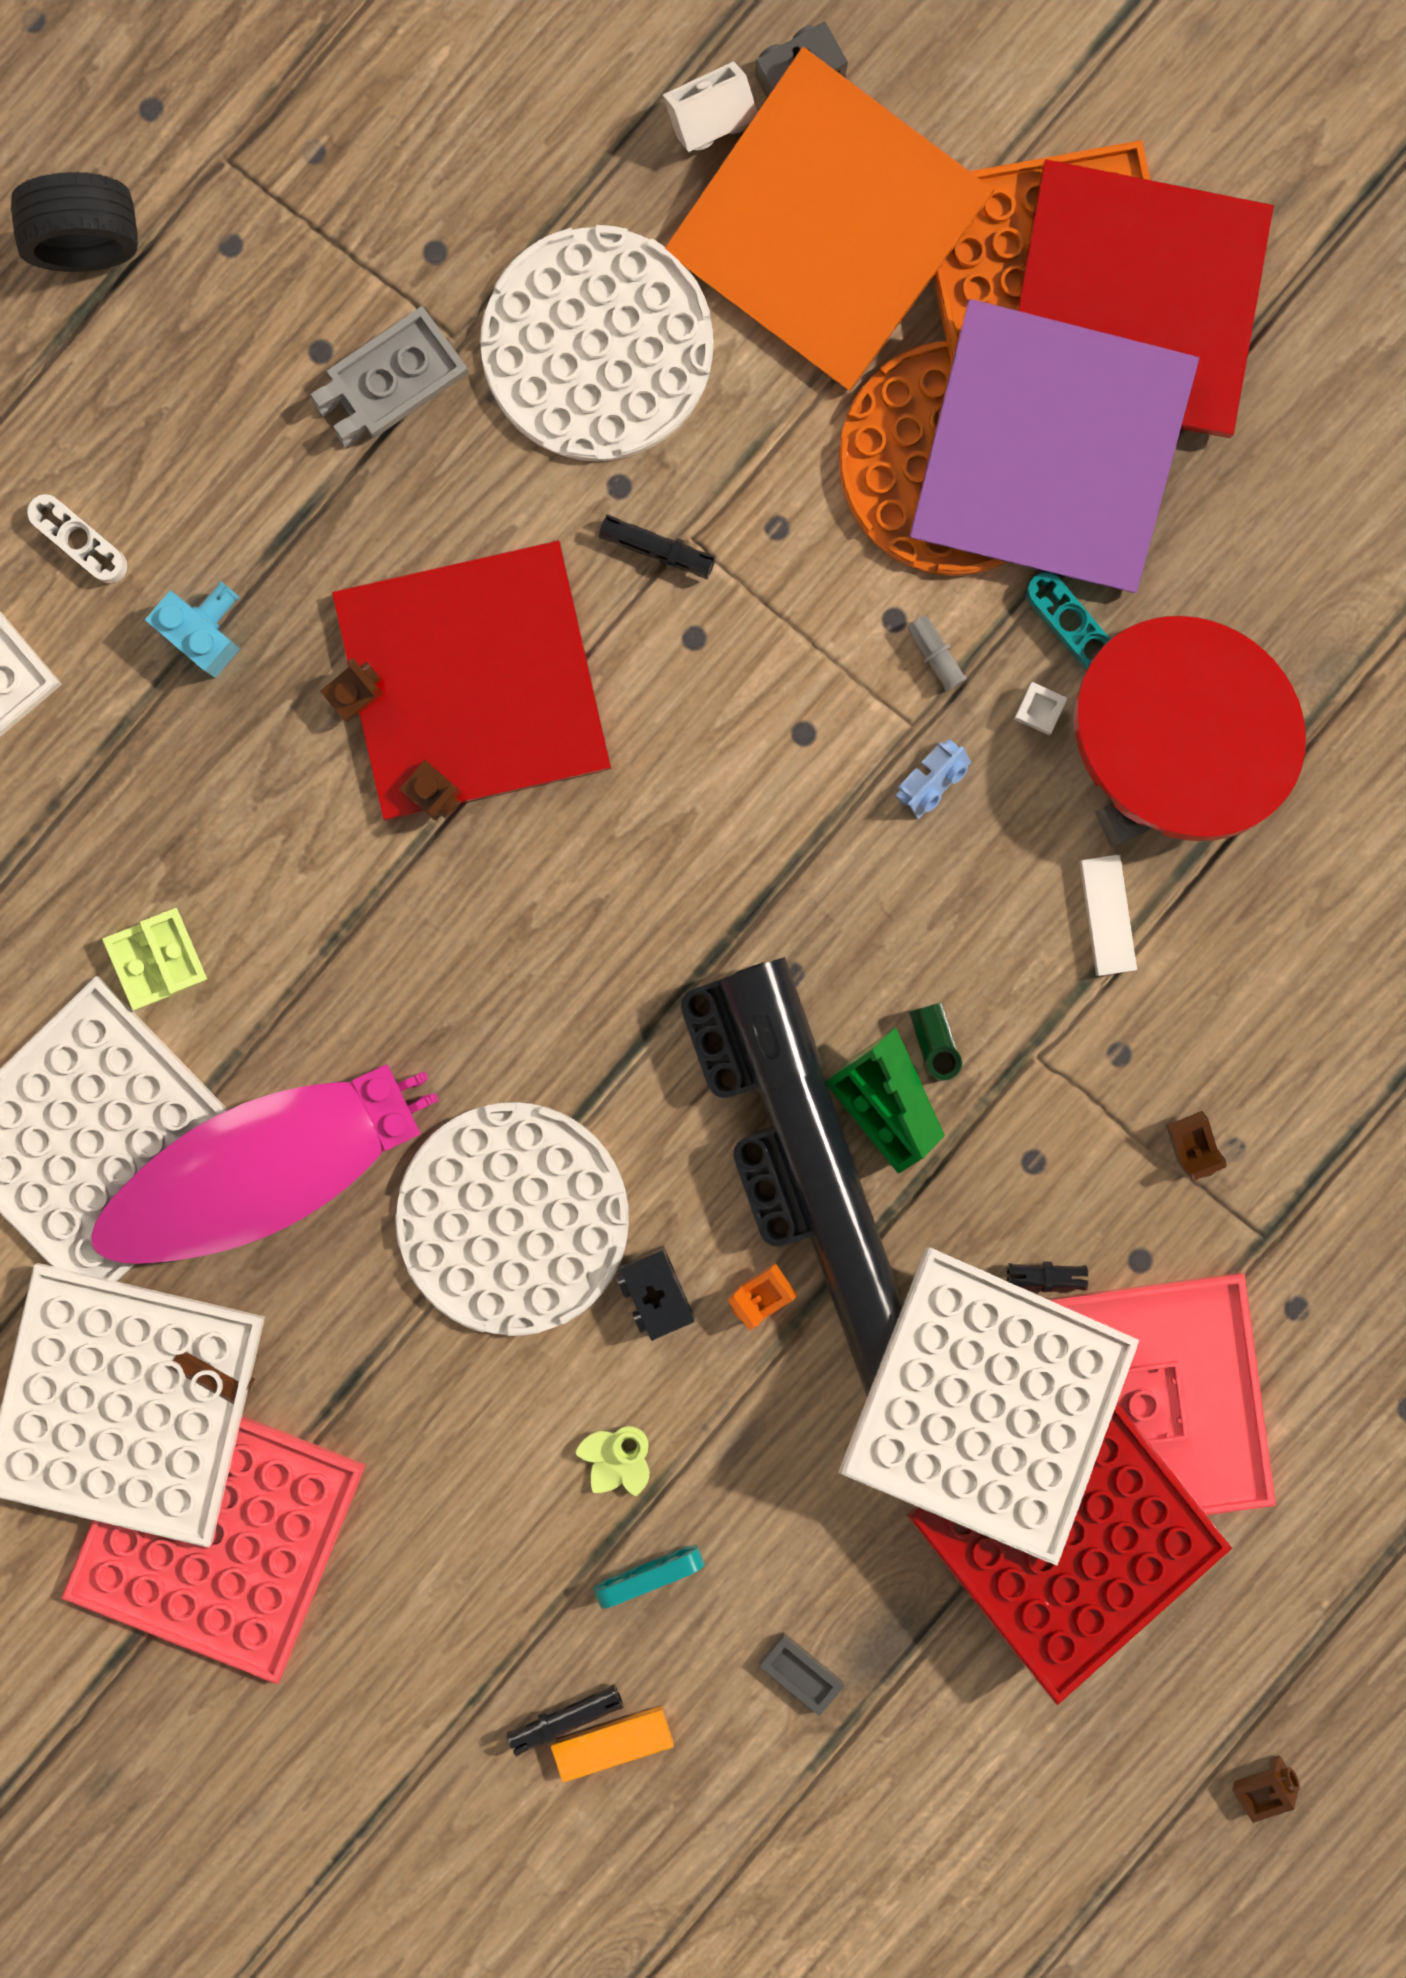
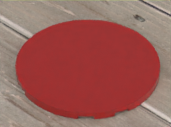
[1074,616,1306,841]

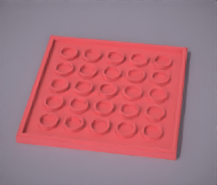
[61,1416,366,1685]

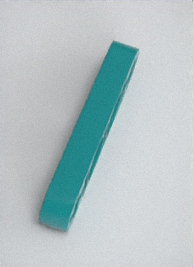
[1026,572,1111,671]

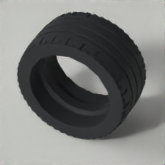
[11,172,138,272]

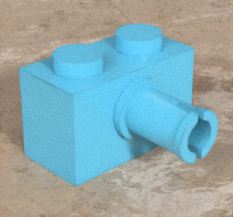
[145,581,241,678]

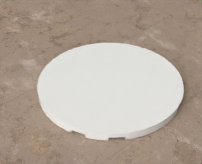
[480,225,713,461]
[395,1102,629,1336]

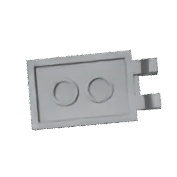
[310,306,468,448]

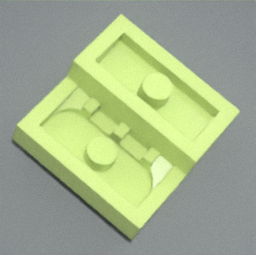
[102,908,207,1012]

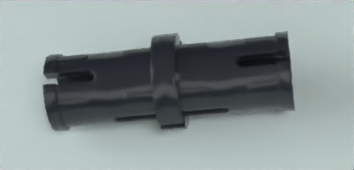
[1007,1261,1088,1292]

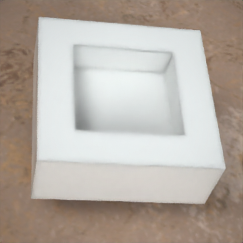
[1014,682,1067,735]

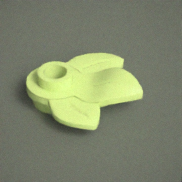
[576,1426,650,1496]

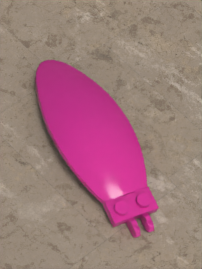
[91,1064,439,1263]

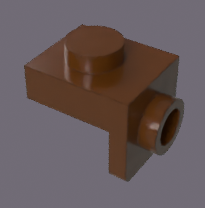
[1166,1111,1227,1181]

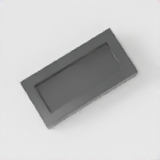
[759,1632,844,1716]

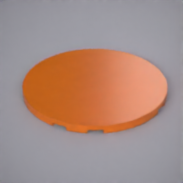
[838,341,1008,576]

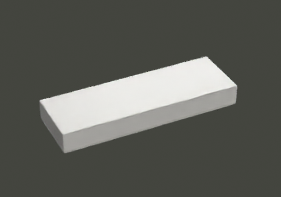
[1079,855,1137,976]

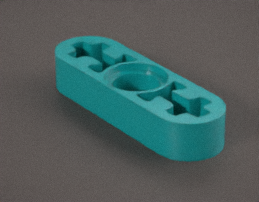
[593,1545,705,1609]

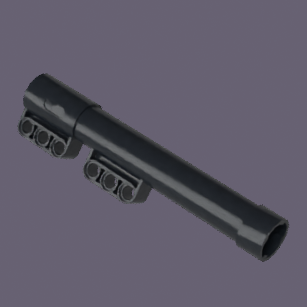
[681,957,904,1397]

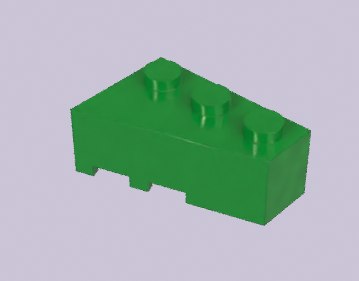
[825,1027,945,1174]

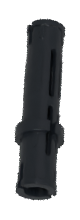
[599,514,716,580]
[507,1684,624,1757]

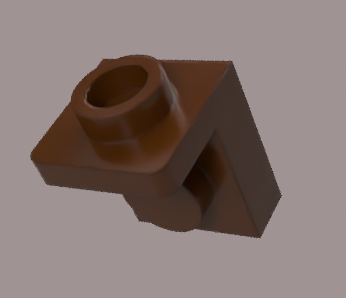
[320,658,383,723]
[399,760,462,821]
[1233,1755,1300,1823]

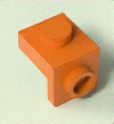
[728,1263,798,1330]

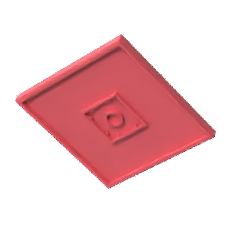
[1048,1273,1276,1515]

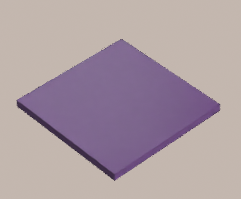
[909,299,1200,593]

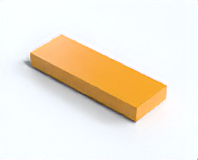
[551,1706,674,1783]

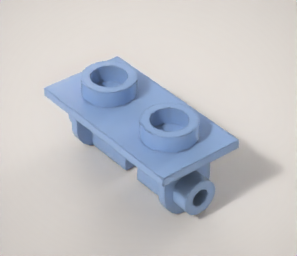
[895,739,971,819]

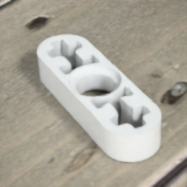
[28,494,127,583]

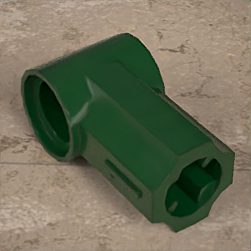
[909,1002,962,1081]

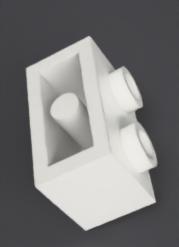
[663,61,757,152]

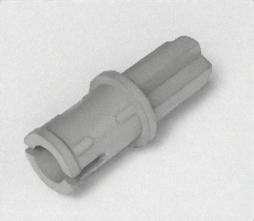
[908,615,967,692]

